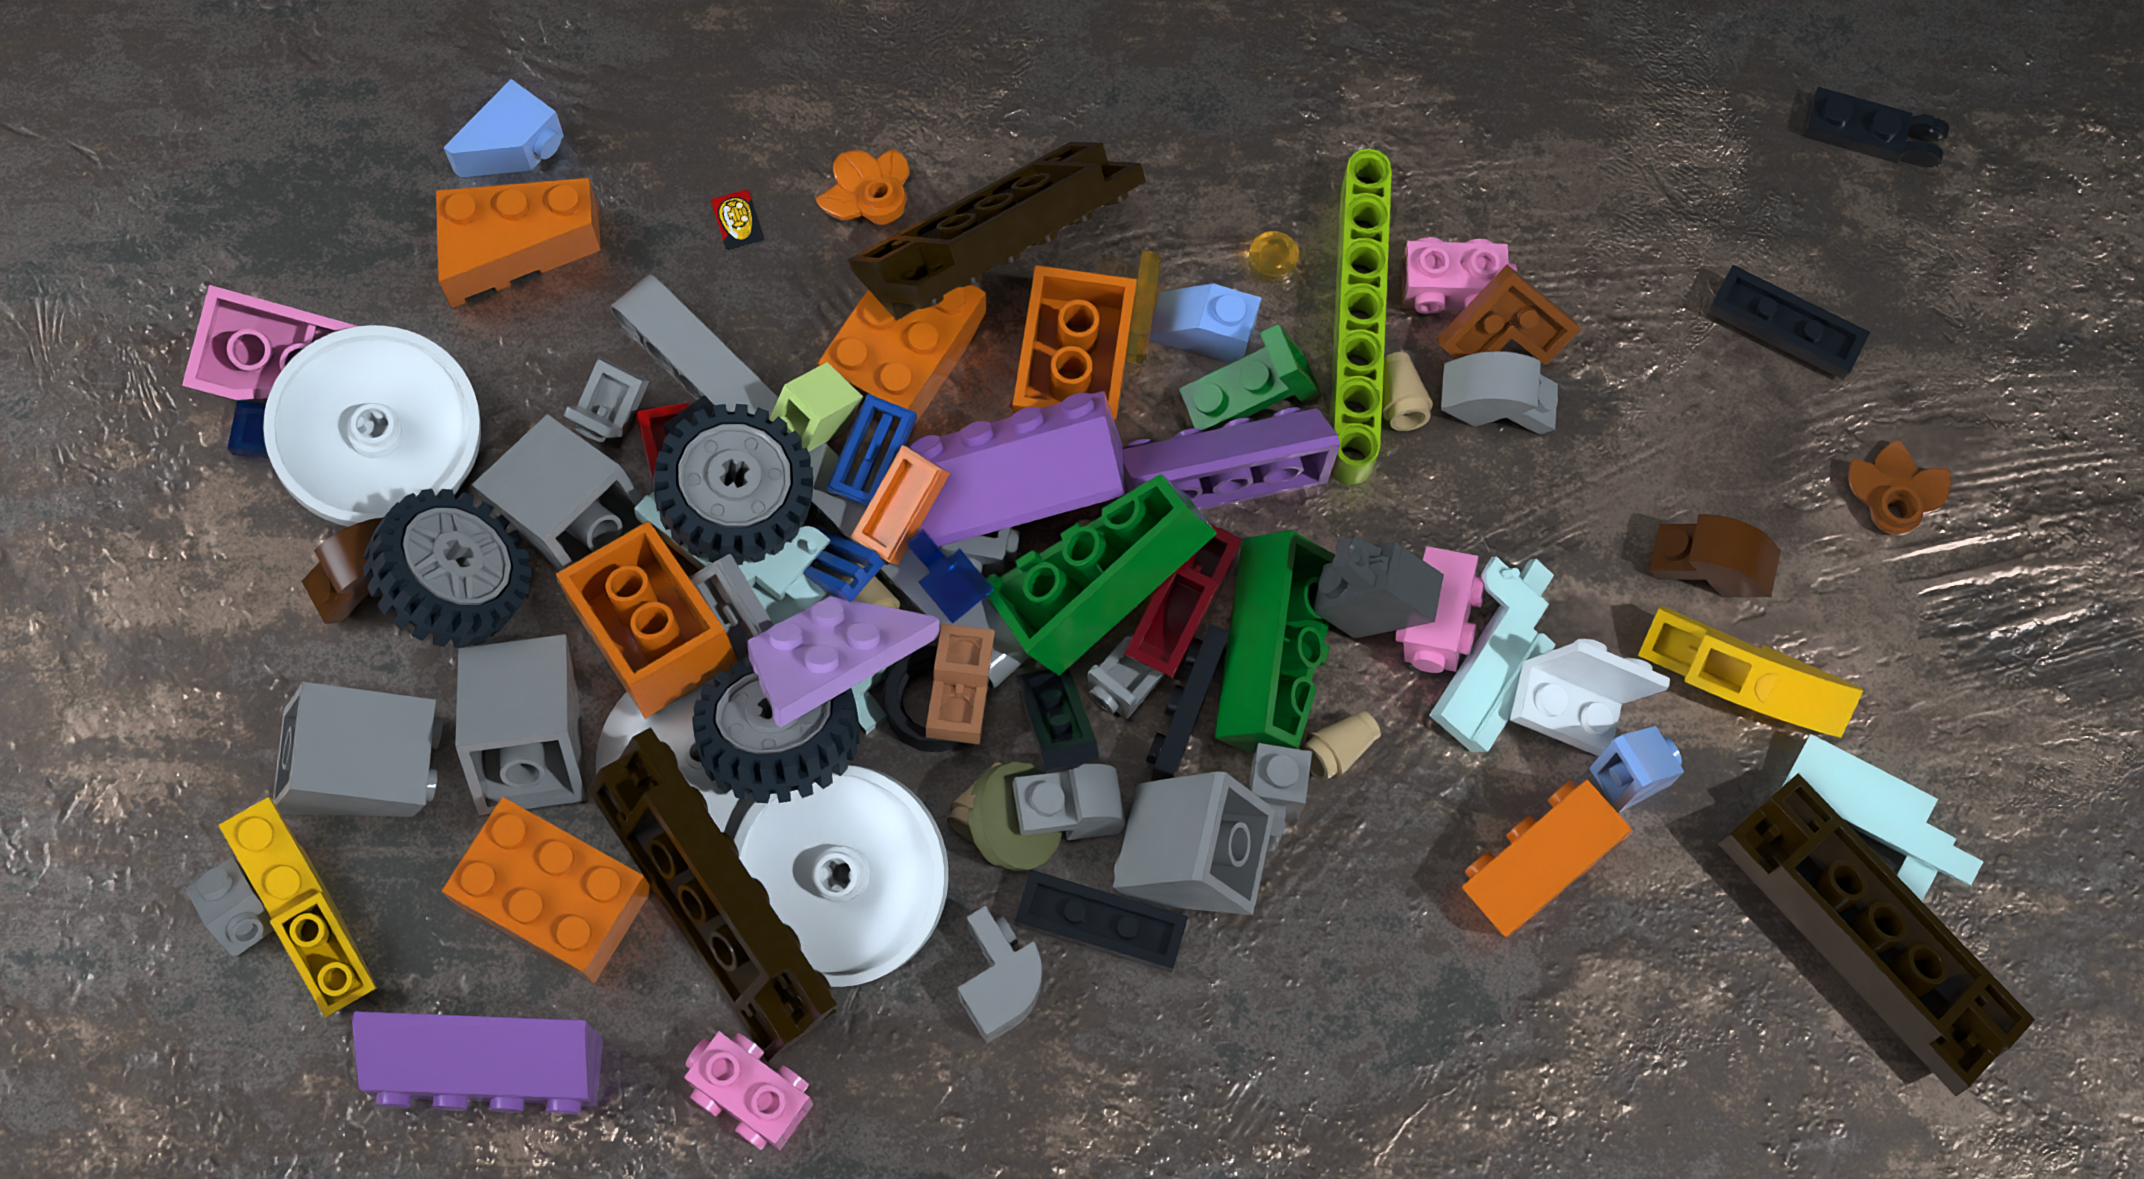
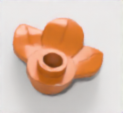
[816,149,910,225]

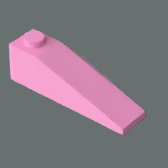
[182,285,358,400]

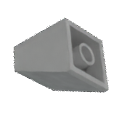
[472,414,643,572]
[455,634,587,816]
[273,682,442,817]
[1113,772,1275,915]

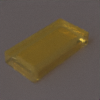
[1125,250,1161,364]

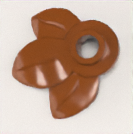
[1848,440,1951,536]

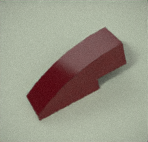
[1124,524,1242,679]

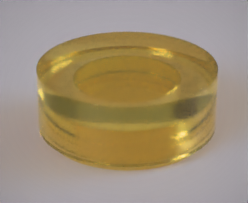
[1248,231,1299,284]

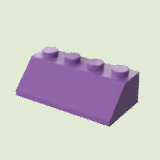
[907,391,1125,552]
[1123,407,1340,511]
[352,1011,603,1115]

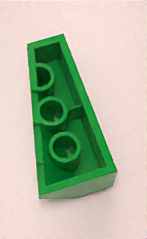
[979,473,1217,676]
[1215,530,1336,754]

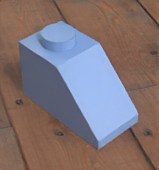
[444,79,564,178]
[1146,283,1261,364]
[1589,726,1684,813]

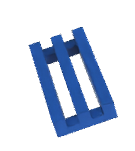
[826,394,917,507]
[803,526,884,602]

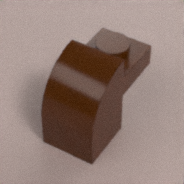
[1649,514,1781,597]
[301,517,384,624]

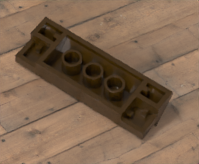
[847,142,1146,321]
[587,727,838,1062]
[1718,773,2035,1096]

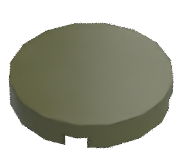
[968,761,1063,872]

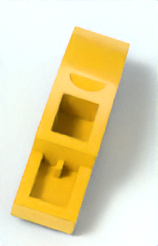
[1638,605,1864,738]
[218,797,377,1018]

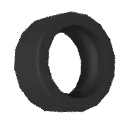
[883,645,964,752]

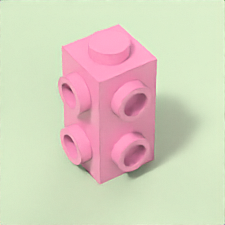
[1400,237,1517,314]
[1396,546,1485,673]
[684,1031,814,1151]

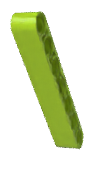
[1329,148,1392,485]

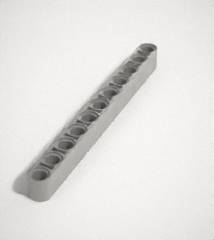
[610,274,1030,690]

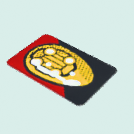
[711,190,764,250]

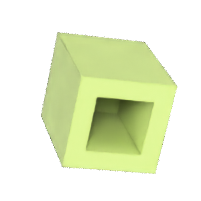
[769,362,863,452]

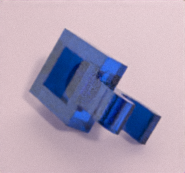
[907,528,994,624]

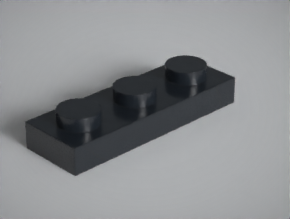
[1707,265,1870,380]
[1146,624,1230,781]
[1016,668,1099,771]
[1014,870,1188,973]

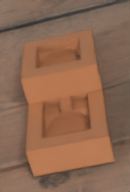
[926,623,995,745]

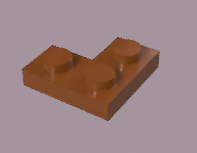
[1436,264,1581,365]

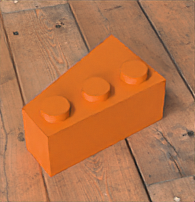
[436,178,601,309]
[1462,779,1633,938]

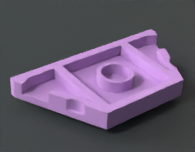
[747,596,940,727]

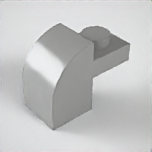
[1441,351,1558,435]
[1012,764,1126,841]
[957,906,1042,1044]

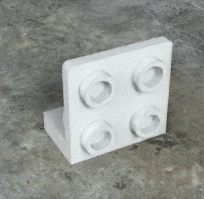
[1510,639,1670,756]

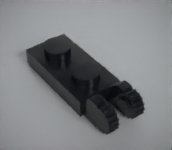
[1803,87,1949,168]

